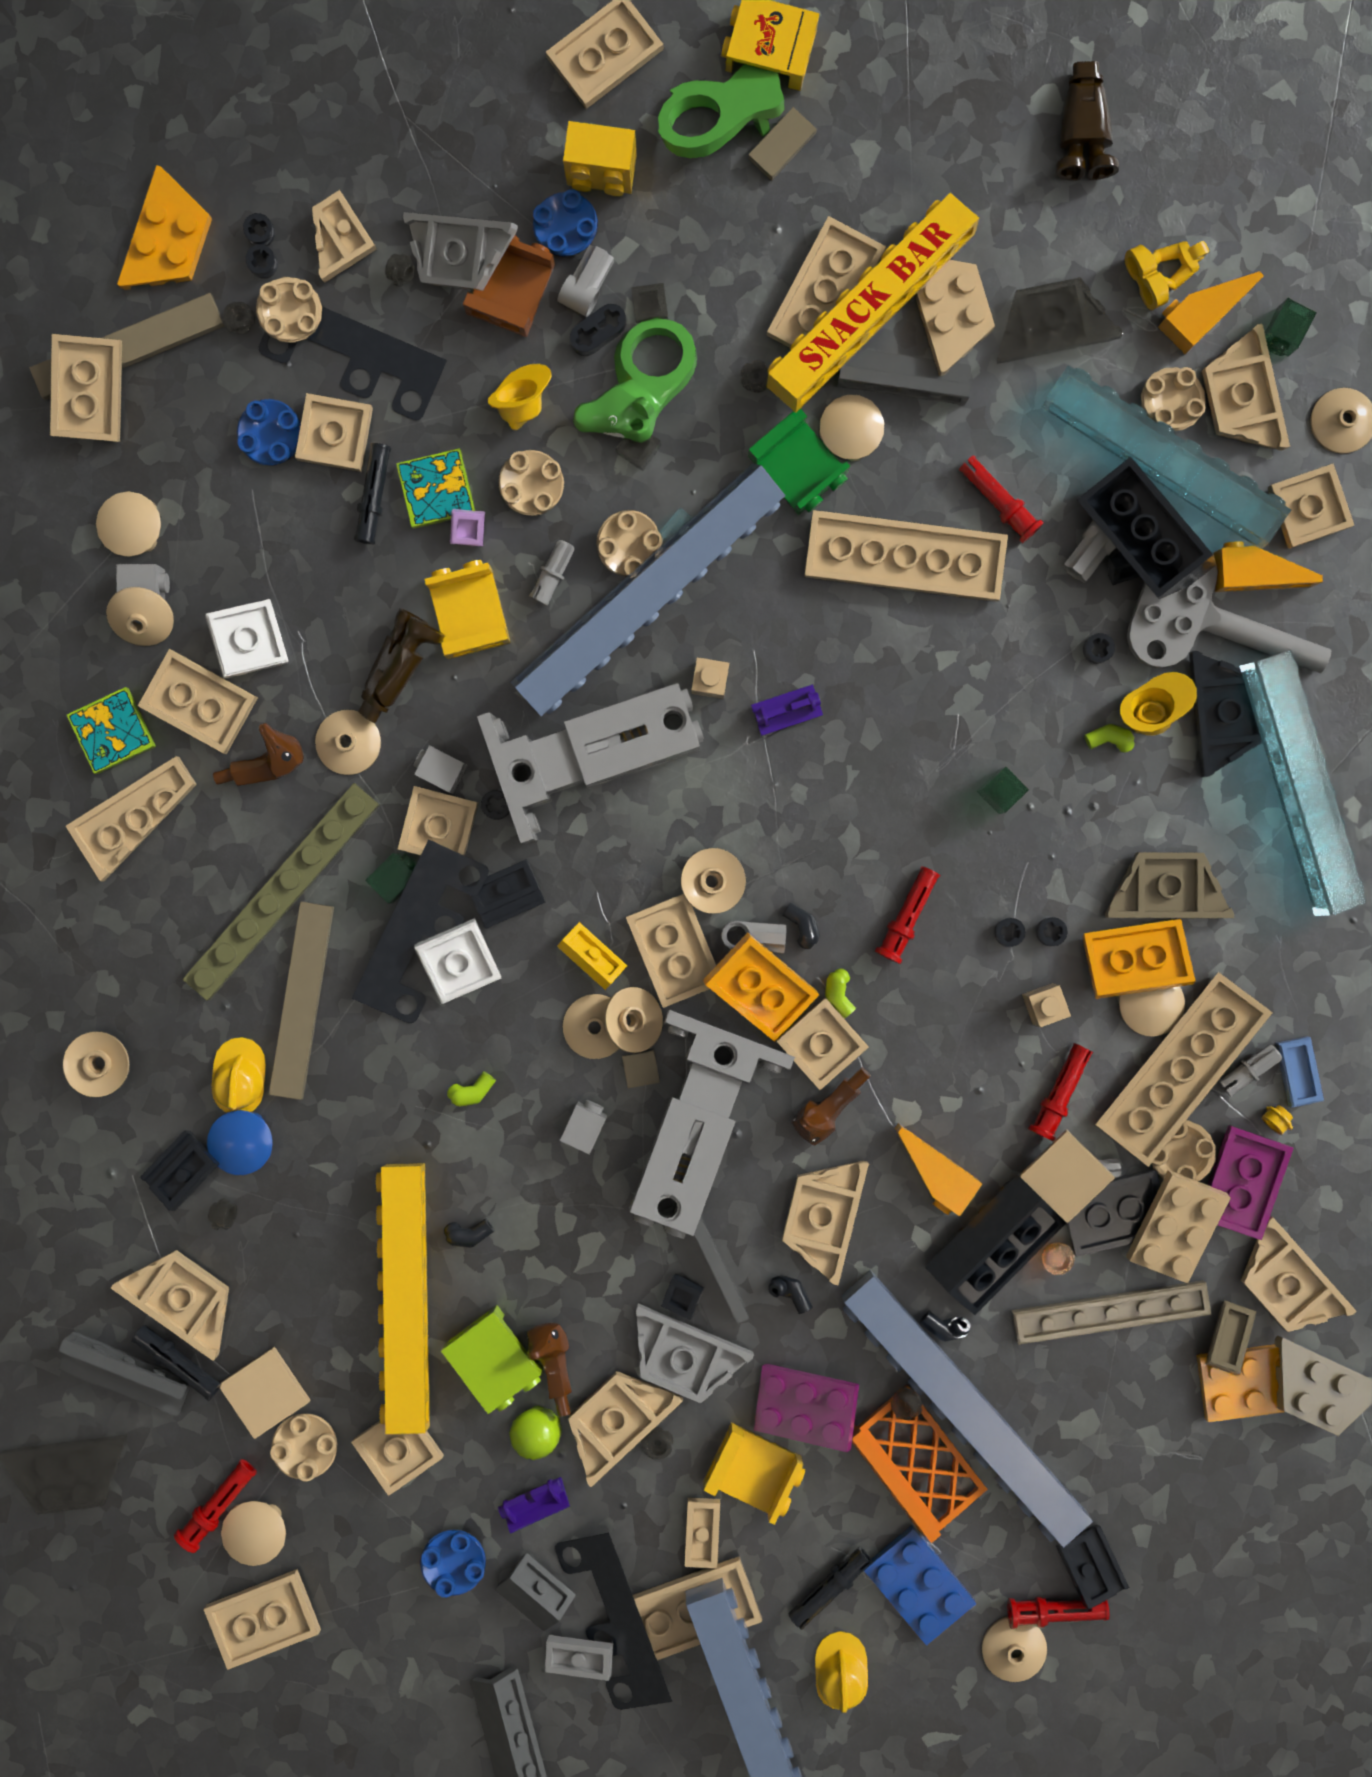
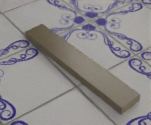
[29,293,225,401]
[269,901,334,1100]
[1011,1280,1211,1345]

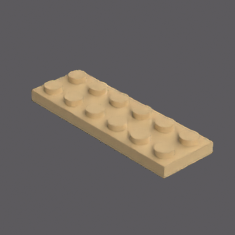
[804,510,1008,602]
[1095,972,1273,1167]

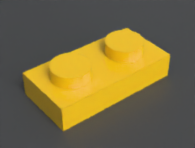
[557,922,627,990]

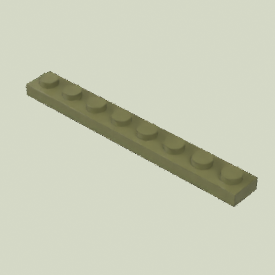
[182,783,380,1001]

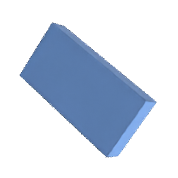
[1275,1036,1324,1107]

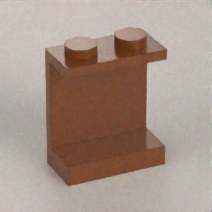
[463,235,555,337]

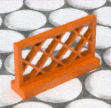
[852,1385,988,1543]

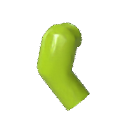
[1084,724,1135,753]
[825,968,856,1019]
[447,1071,496,1107]

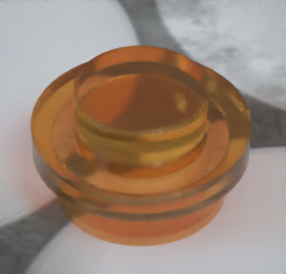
[1041,1242,1075,1275]

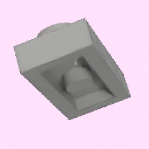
[545,1635,613,1681]

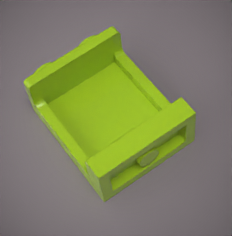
[441,1305,543,1414]

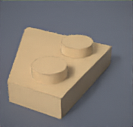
[312,190,377,283]

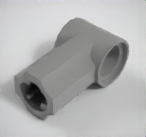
[557,245,614,317]
[1062,520,1116,583]
[721,920,786,953]

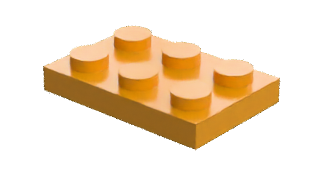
[1082,919,1196,999]
[703,932,819,1042]
[1197,1342,1294,1422]

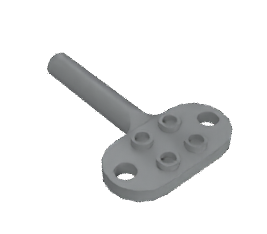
[1127,566,1331,673]

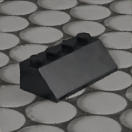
[1077,456,1216,599]
[925,1175,1066,1315]

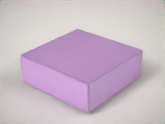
[450,509,485,546]

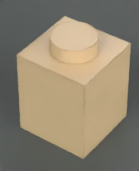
[691,657,729,699]
[1022,983,1071,1027]

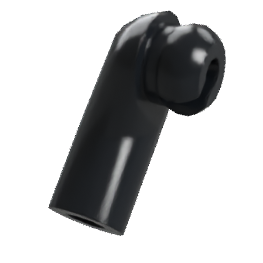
[782,902,820,949]
[444,1218,495,1248]
[768,1275,813,1314]
[920,1310,971,1341]

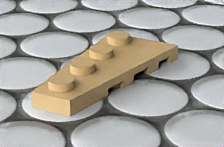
[65,756,197,881]

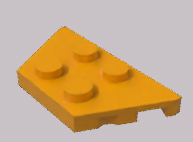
[117,165,212,290]

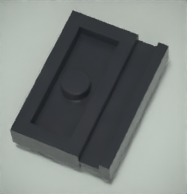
[467,859,546,929]
[140,1130,220,1211]
[1056,1525,1130,1609]

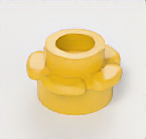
[1262,1105,1293,1135]

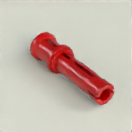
[959,455,1044,544]
[874,866,940,965]
[1028,1043,1093,1142]
[174,1459,257,1553]
[1007,1597,1110,1629]

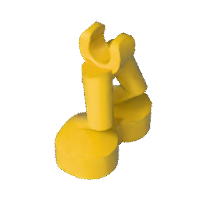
[1125,241,1209,310]

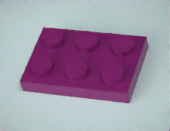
[1208,1125,1294,1240]
[754,1364,859,1452]

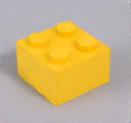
[563,121,637,196]

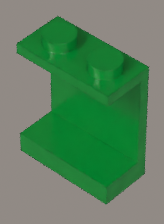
[748,408,850,515]

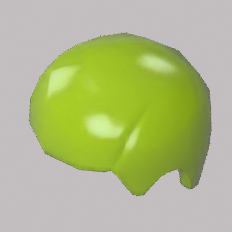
[509,1406,562,1460]

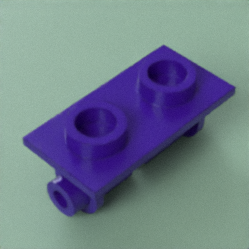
[751,684,823,736]
[498,1477,570,1534]

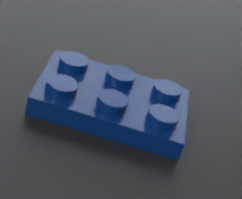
[865,1525,976,1645]

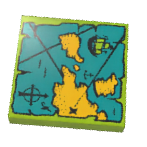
[396,448,475,529]
[67,687,156,774]

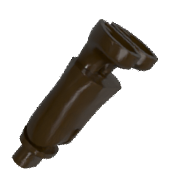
[1056,61,1119,181]
[358,608,445,723]

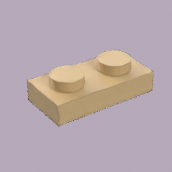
[685,1498,720,1568]

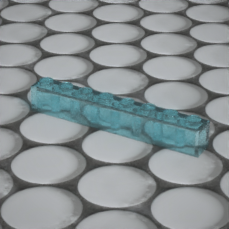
[1042,365,1291,549]
[1240,650,1366,915]

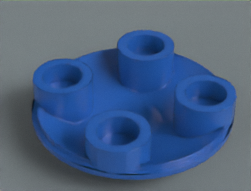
[533,189,598,256]
[237,399,301,466]
[207,1110,273,1175]
[420,1530,486,1598]

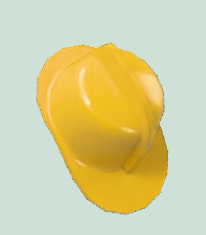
[488,364,552,430]
[1120,672,1197,736]
[211,1037,266,1113]
[815,1631,868,1713]

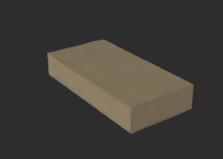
[748,107,817,181]
[1205,1300,1257,1375]

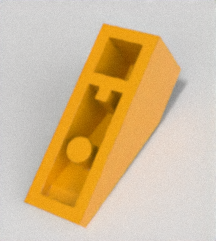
[1158,271,1264,354]
[1213,541,1323,592]
[895,1123,982,1216]

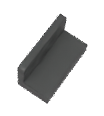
[495,1553,576,1631]

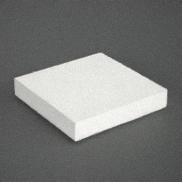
[205,599,289,679]
[414,918,501,1004]

